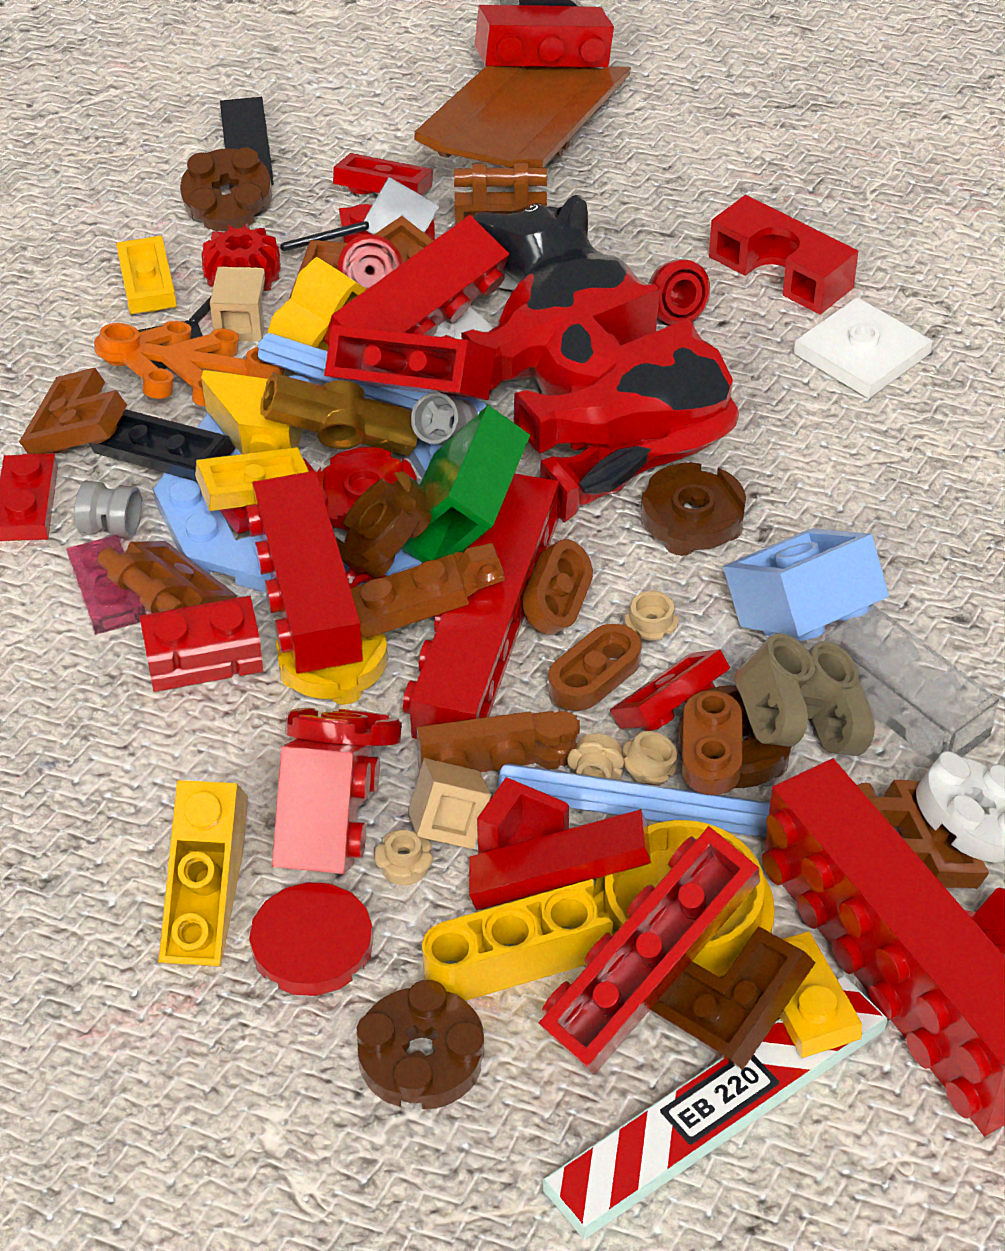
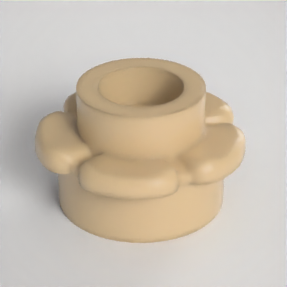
[625,591,679,641]
[622,731,677,785]
[568,733,624,780]
[374,829,433,885]

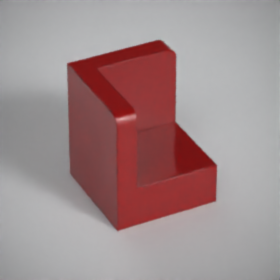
[477,777,569,854]

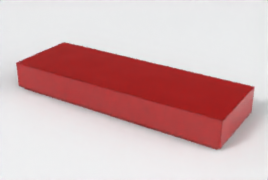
[469,809,651,910]

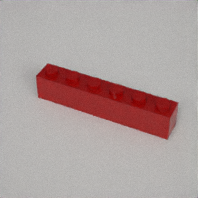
[403,473,559,739]

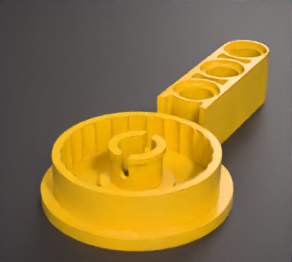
[422,820,775,1001]

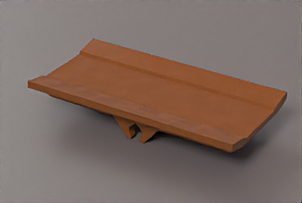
[414,66,631,168]

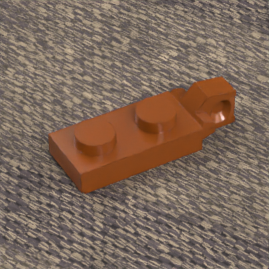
[350,543,505,639]

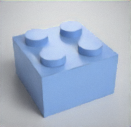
[723,528,889,641]

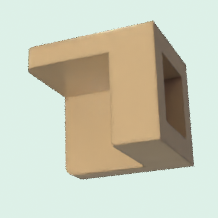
[210,267,265,341]
[408,758,491,849]

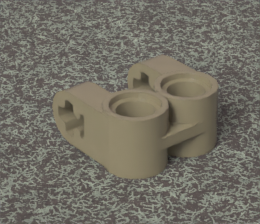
[734,633,875,756]

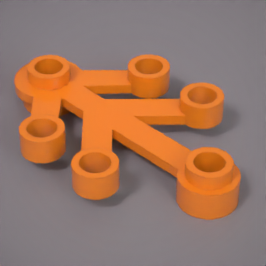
[94,321,285,407]

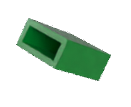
[401,405,530,563]

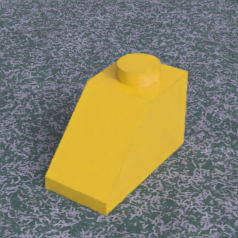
[201,370,303,454]

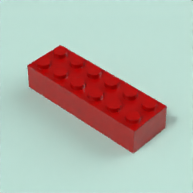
[762,758,1005,1137]

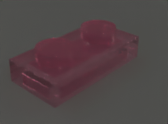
[66,535,146,635]

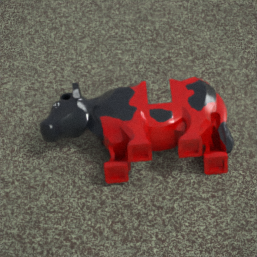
[442,195,739,523]

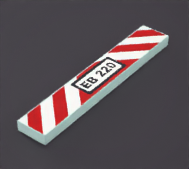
[543,976,888,1240]

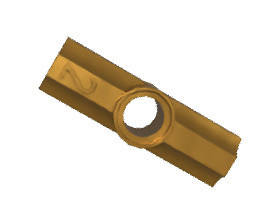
[260,373,418,456]

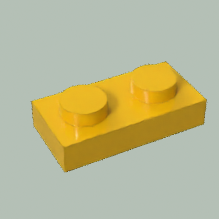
[116,235,177,314]
[195,447,309,511]
[779,931,862,1058]

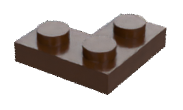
[650,926,816,1070]

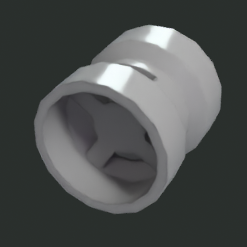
[411,392,477,446]
[74,480,142,538]

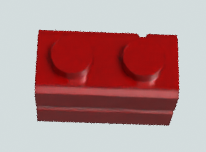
[139,596,263,692]

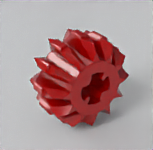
[201,224,281,291]

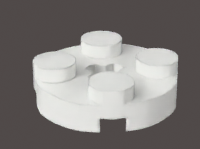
[916,751,1005,862]

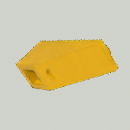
[158,780,248,967]

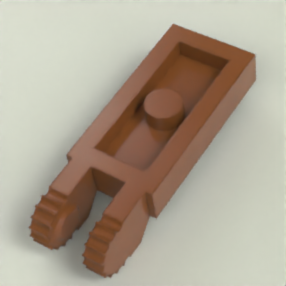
[417,710,580,773]

